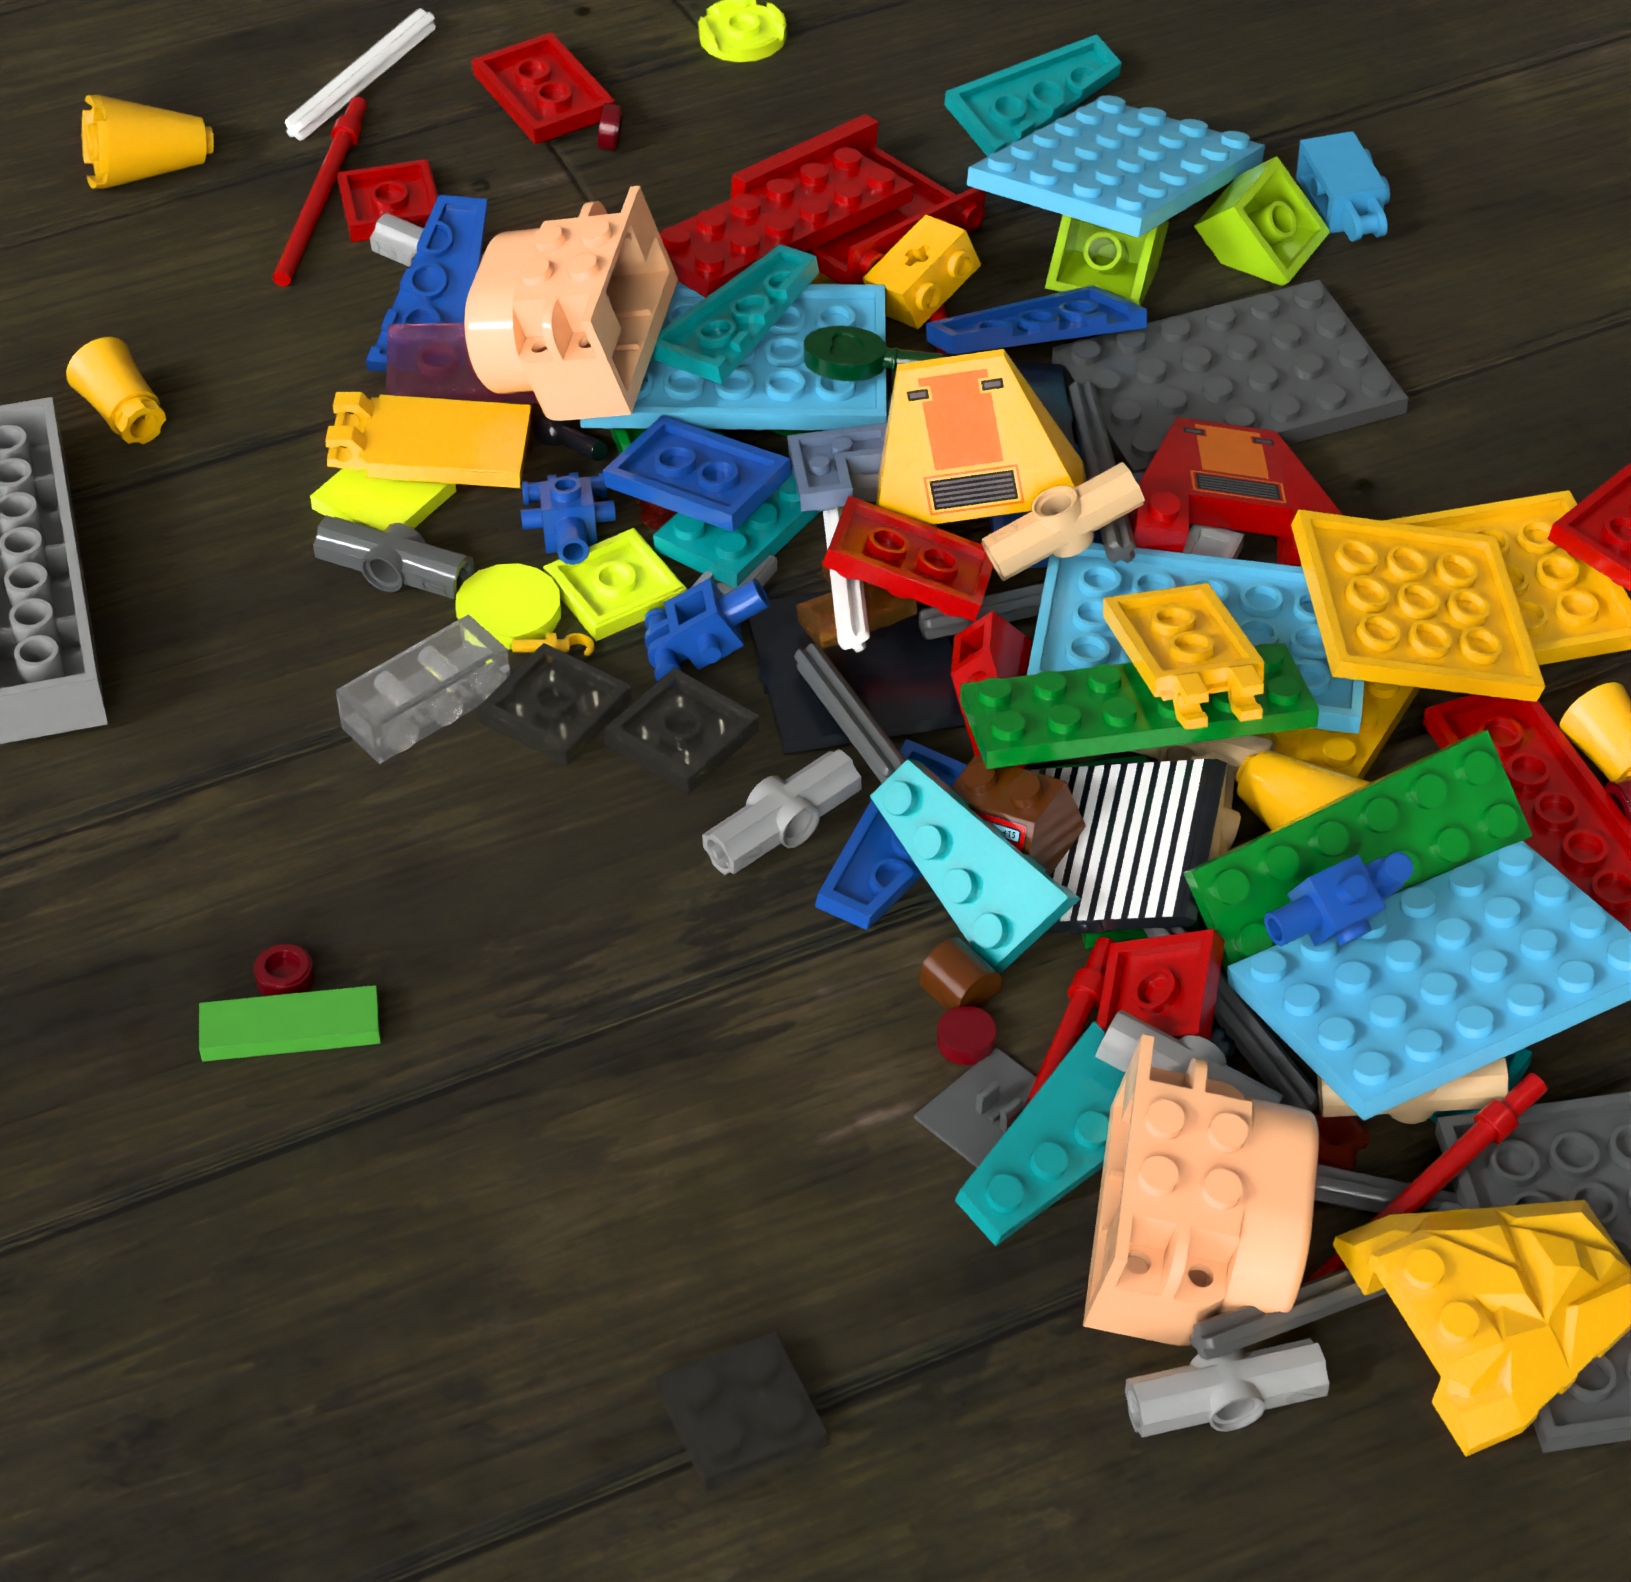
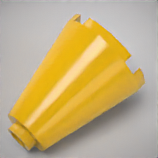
[82,94,214,189]
[1236,749,1371,830]

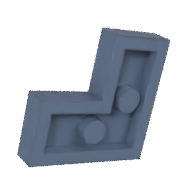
[787,423,887,512]

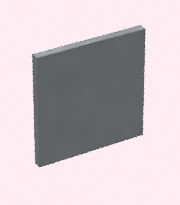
[914,1047,1036,1168]

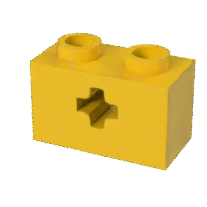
[862,215,981,329]

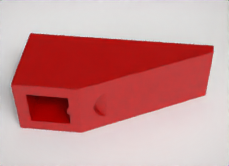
[951,611,1033,769]

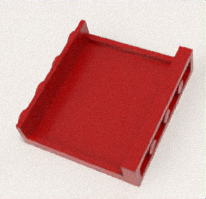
[730,114,986,285]

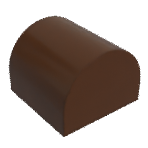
[919,937,1002,1011]

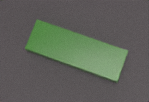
[199,985,381,1062]

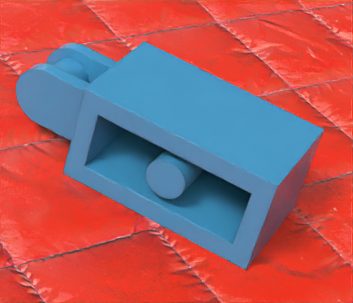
[1296,131,1390,242]

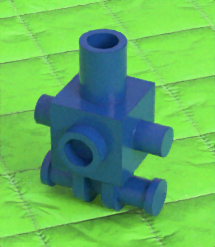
[520,472,616,565]
[644,578,770,685]
[1264,852,1413,947]

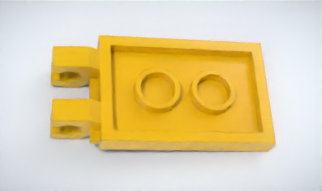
[325,392,531,488]
[1103,583,1264,730]

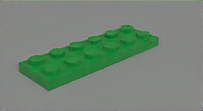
[960,643,1319,769]
[1183,730,1532,973]

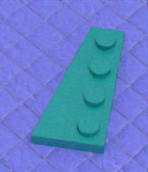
[944,34,1122,157]
[651,244,819,384]

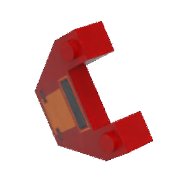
[1128,417,1344,567]

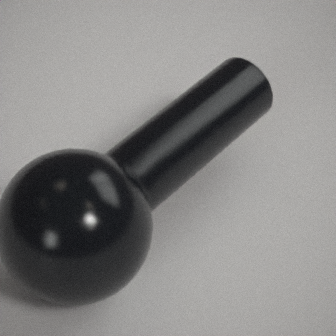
[534,413,608,461]

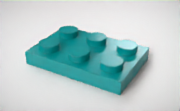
[653,470,821,589]

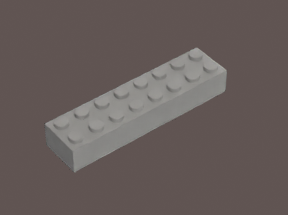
[0,397,108,744]

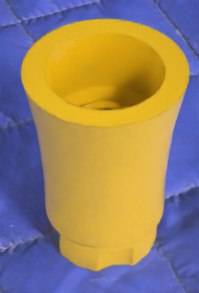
[66,337,166,444]
[1559,682,1631,782]

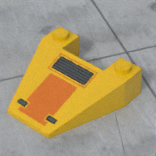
[876,349,1087,528]

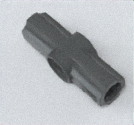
[313,515,475,599]

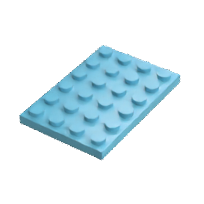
[967,96,1265,237]
[580,283,886,431]
[1027,542,1364,734]
[1227,841,1631,1121]

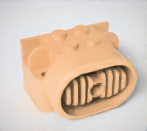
[465,186,678,421]
[1083,1034,1319,1346]

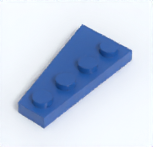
[366,195,488,378]
[926,285,1147,355]
[815,739,967,930]

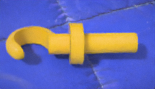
[512,633,595,659]

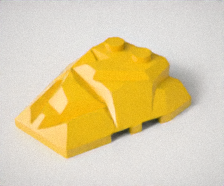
[1333,1200,1631,1457]

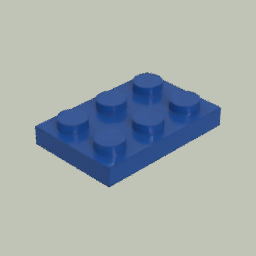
[603,415,791,532]

